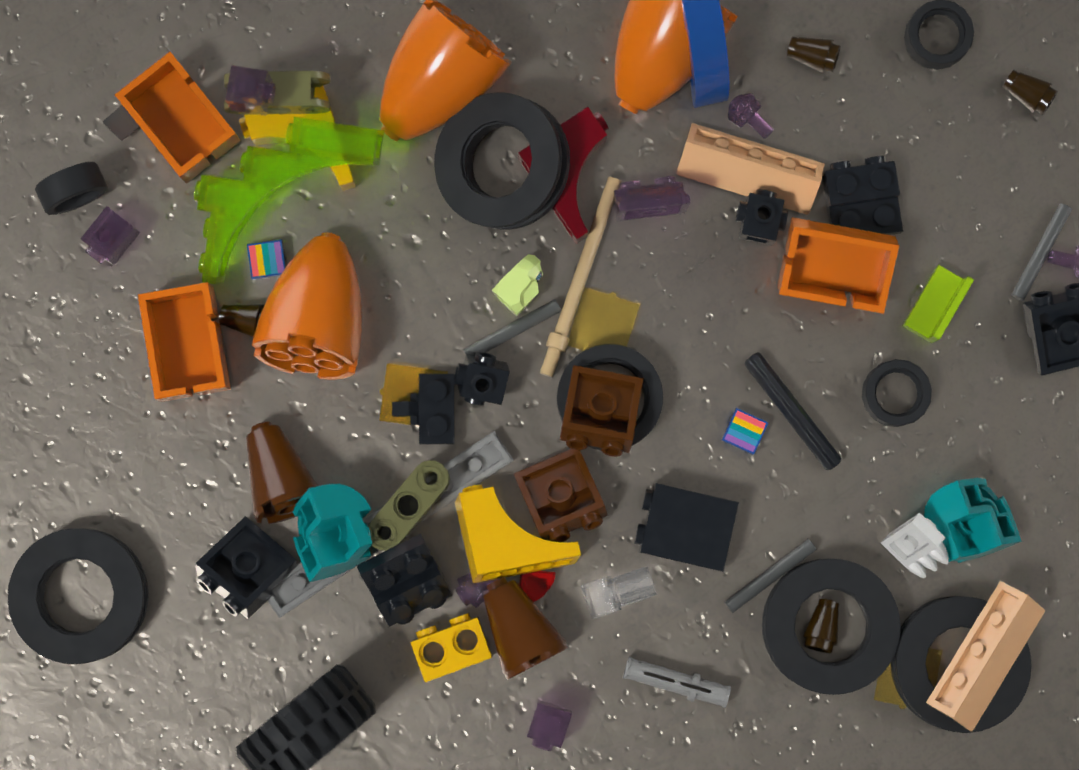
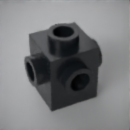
[736,189,788,246]
[454,352,510,405]

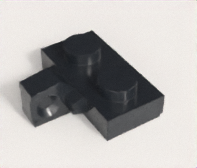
[392,374,455,445]

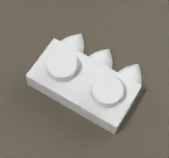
[881,513,949,578]

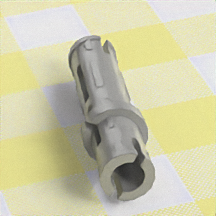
[623,657,731,708]

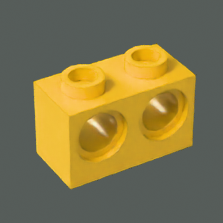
[410,613,493,683]

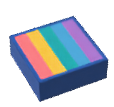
[247,240,286,280]
[721,408,768,455]

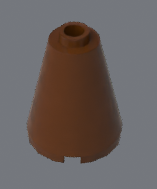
[246,422,318,524]
[483,576,568,680]

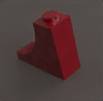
[518,106,609,244]

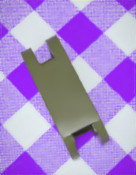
[224,71,330,115]
[368,460,450,551]

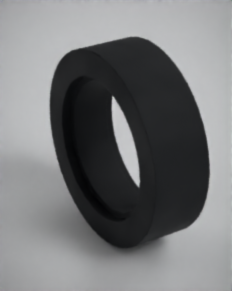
[557,344,663,451]

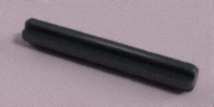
[745,352,842,470]

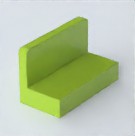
[902,265,974,343]

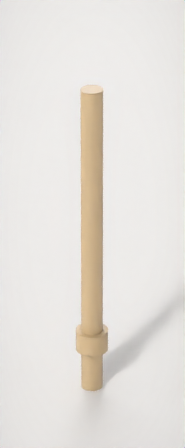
[540,177,621,378]

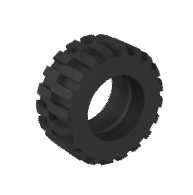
[236,664,376,770]

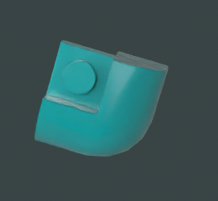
[924,478,1022,563]
[293,484,373,582]

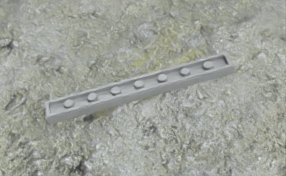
[267,431,514,618]

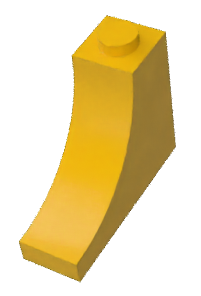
[239,85,356,191]
[455,485,581,583]

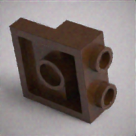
[559,365,643,457]
[514,449,608,542]

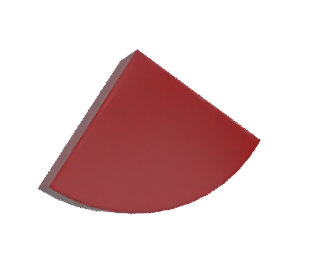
[519,571,556,602]

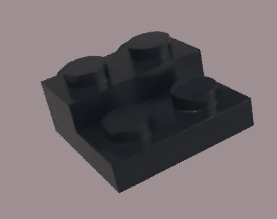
[822,156,903,235]
[1023,283,1079,376]
[195,516,297,619]
[356,534,453,627]

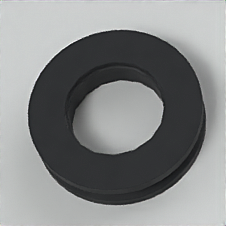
[434,92,570,230]
[8,528,149,664]
[762,558,901,695]
[891,596,1032,733]

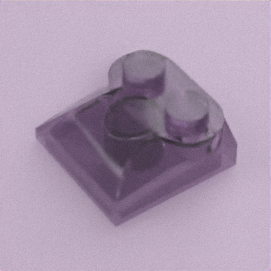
[614,176,690,222]

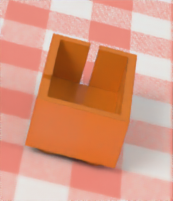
[115,52,241,184]
[777,217,899,314]
[137,282,231,402]

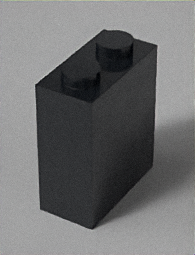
[634,483,739,572]

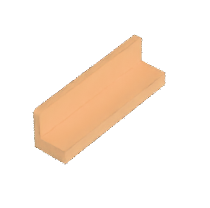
[676,123,825,215]
[926,581,1045,731]

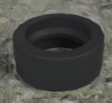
[904,0,974,70]
[35,162,108,215]
[862,359,932,427]

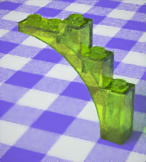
[194,117,384,284]

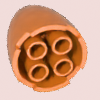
[380,0,512,141]
[614,0,738,114]
[252,232,362,380]

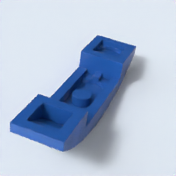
[682,0,730,108]

